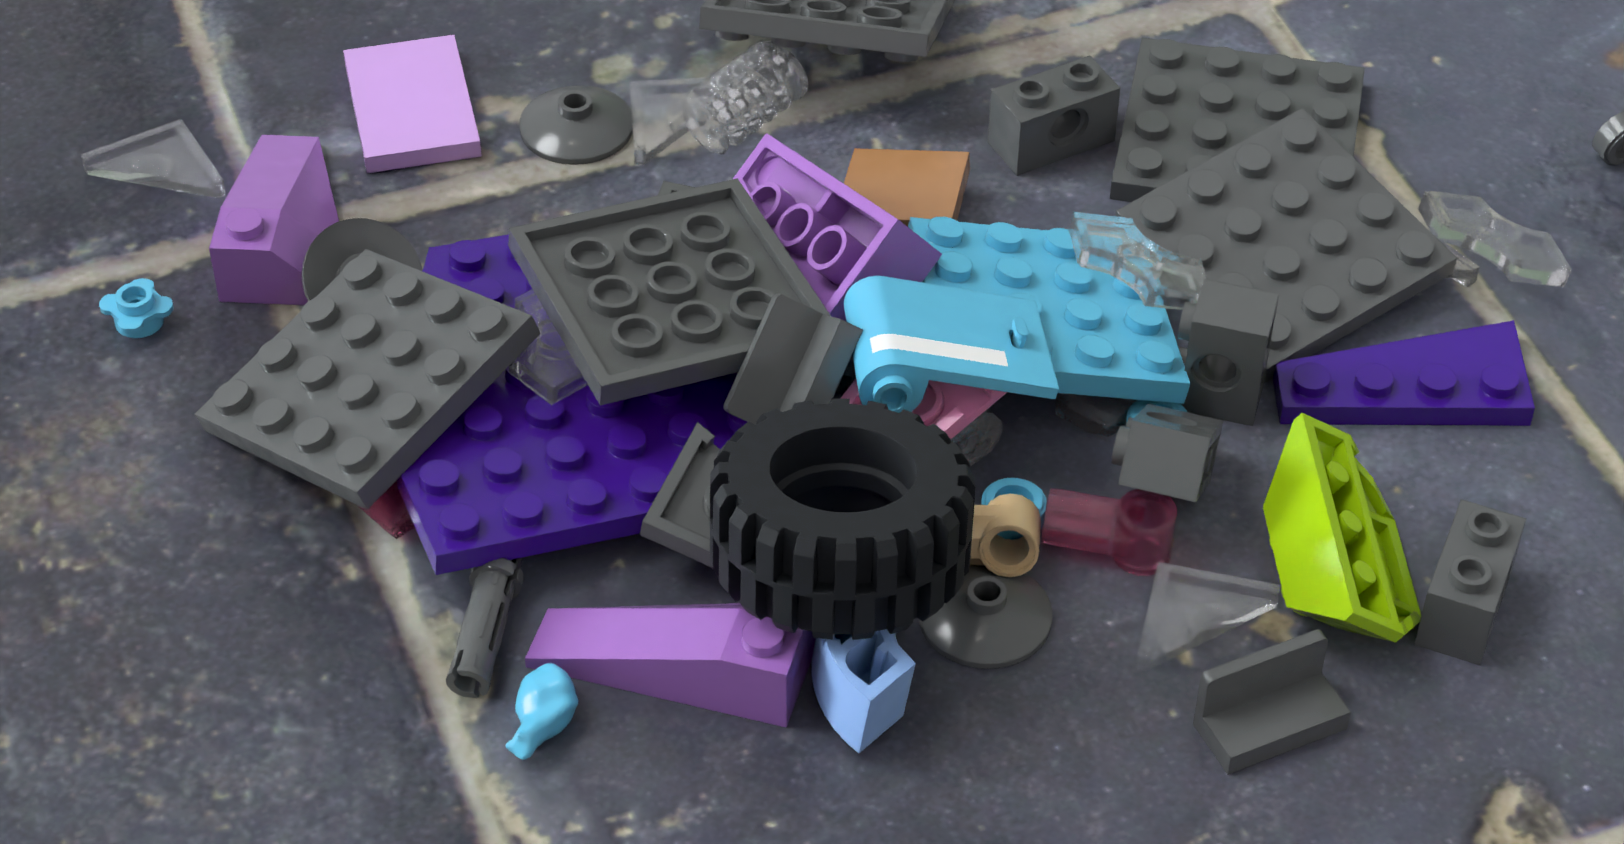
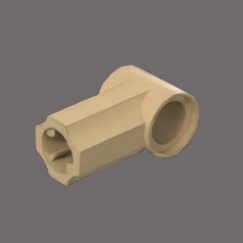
[970,493,1041,577]

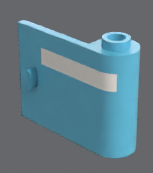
[844,276,1059,413]

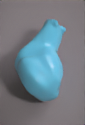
[505,663,579,760]

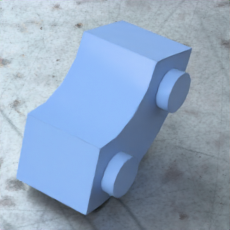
[812,629,916,753]

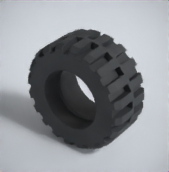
[710,399,976,640]

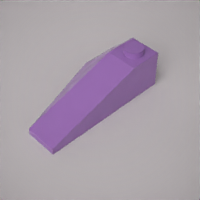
[733,133,942,321]
[209,135,339,305]
[525,603,816,727]

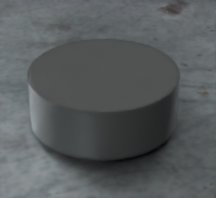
[1592,111,1624,165]

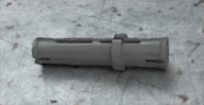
[446,557,524,698]

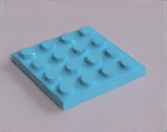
[908,217,1190,404]

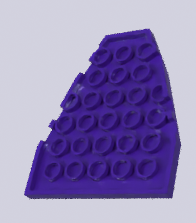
[397,234,747,575]

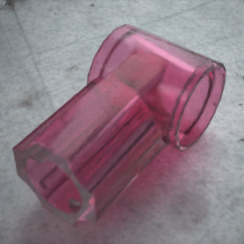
[1041,488,1177,576]

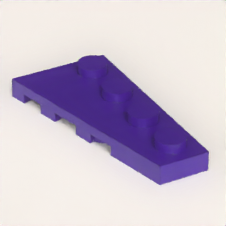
[1273,320,1535,426]

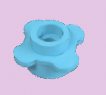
[99,278,174,338]

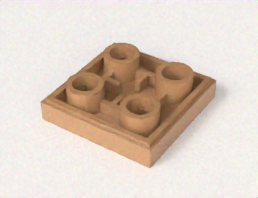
[844,148,970,227]

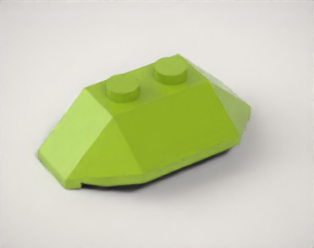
[1263,413,1421,643]

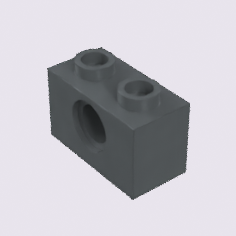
[988,56,1120,176]
[1178,279,1279,426]
[1112,404,1224,502]
[1414,499,1526,665]

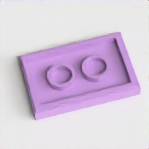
[343,35,482,173]

